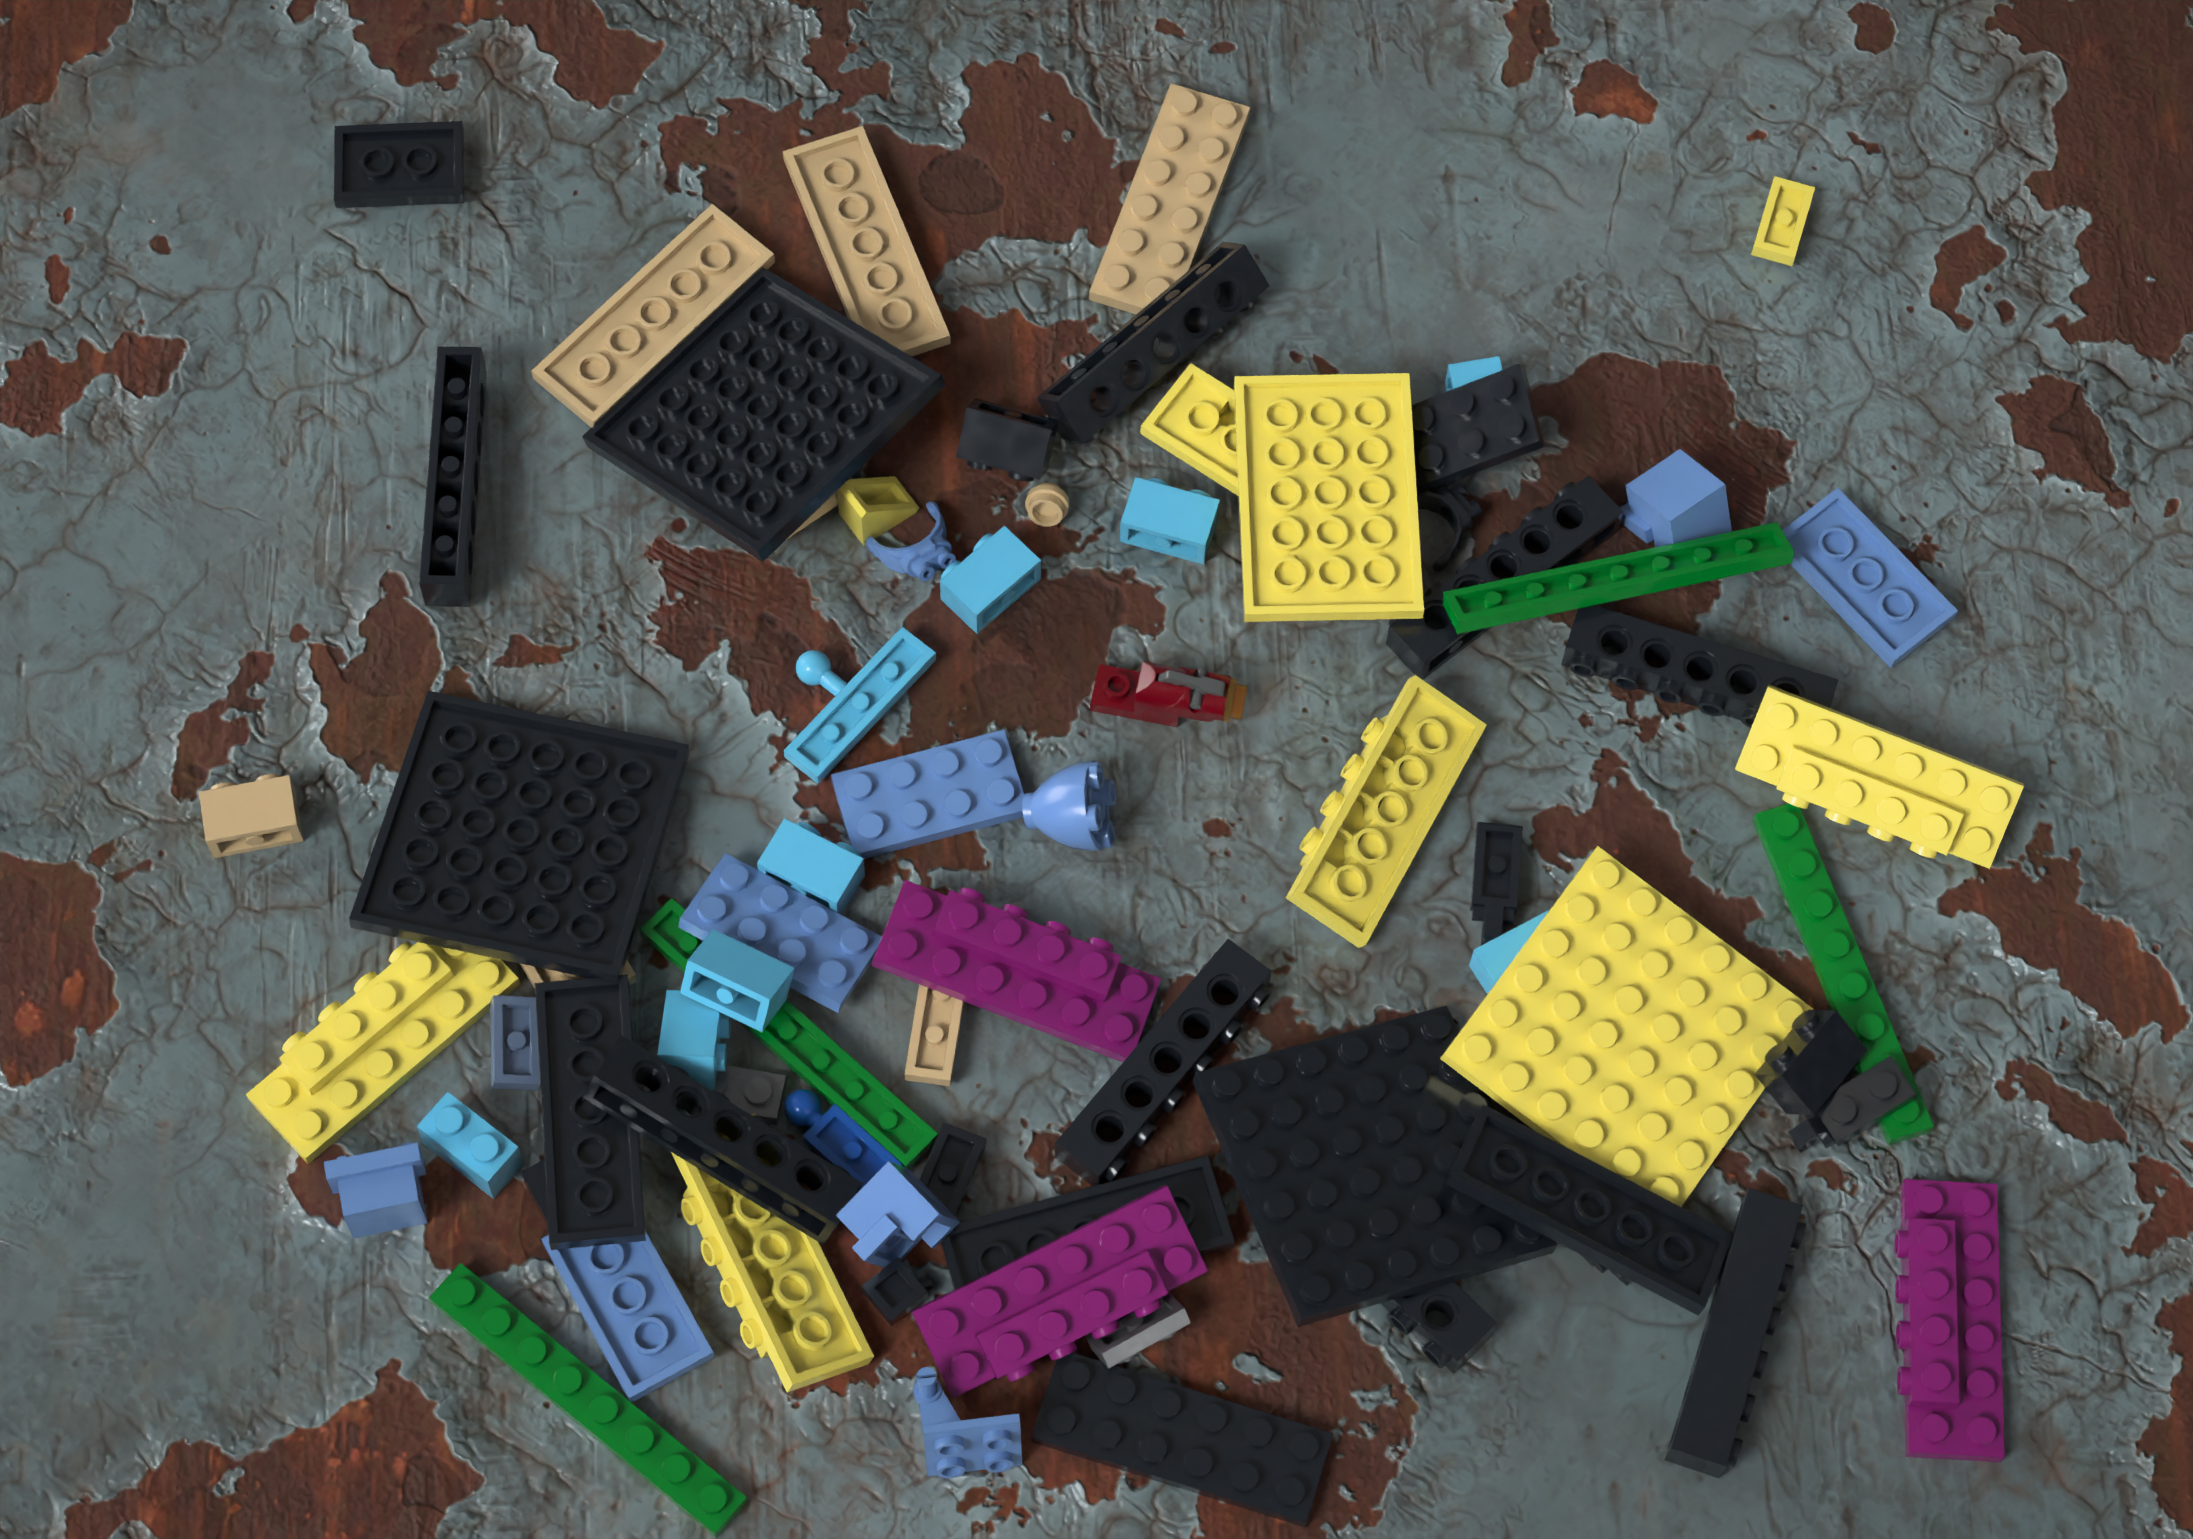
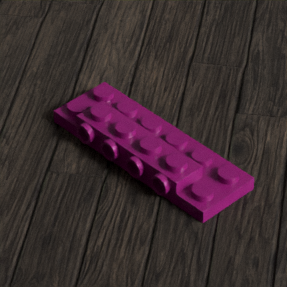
[871,880,1161,1062]
[1894,1179,2005,1462]
[911,1185,1208,1398]

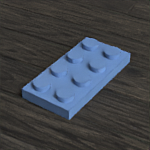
[1782,488,1958,668]
[831,730,1024,859]
[678,853,882,1013]
[541,1231,715,1403]

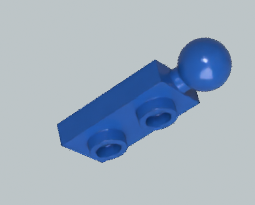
[784,1089,903,1192]

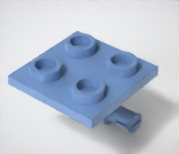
[913,1367,1022,1478]

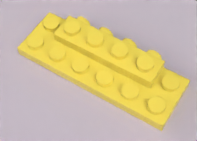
[1140,363,1239,496]
[1286,675,1487,948]
[1735,684,2024,869]
[246,942,521,1164]
[671,1113,874,1393]

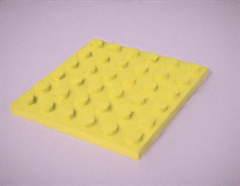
[1440,846,1814,1207]

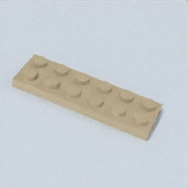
[1089,83,1250,314]
[783,126,950,357]
[531,204,775,427]

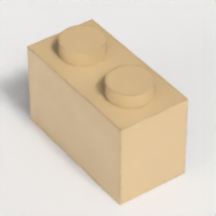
[199,774,303,858]

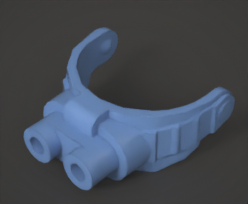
[865,501,956,582]

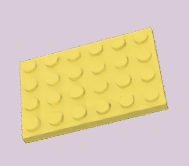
[1234,373,1424,622]

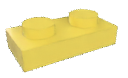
[1751,176,1815,266]

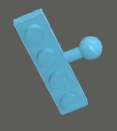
[784,627,936,784]

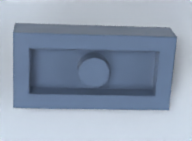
[490,995,540,1091]

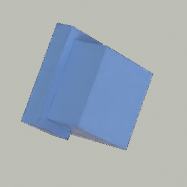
[1620,449,1732,547]
[324,1142,428,1239]
[836,1161,960,1268]

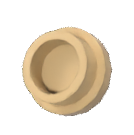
[1025,483,1070,527]

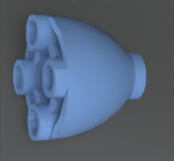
[1022,760,1117,851]

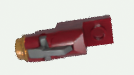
[1090,661,1248,727]

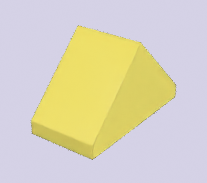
[837,476,919,546]

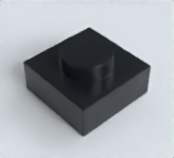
[861,1257,928,1326]

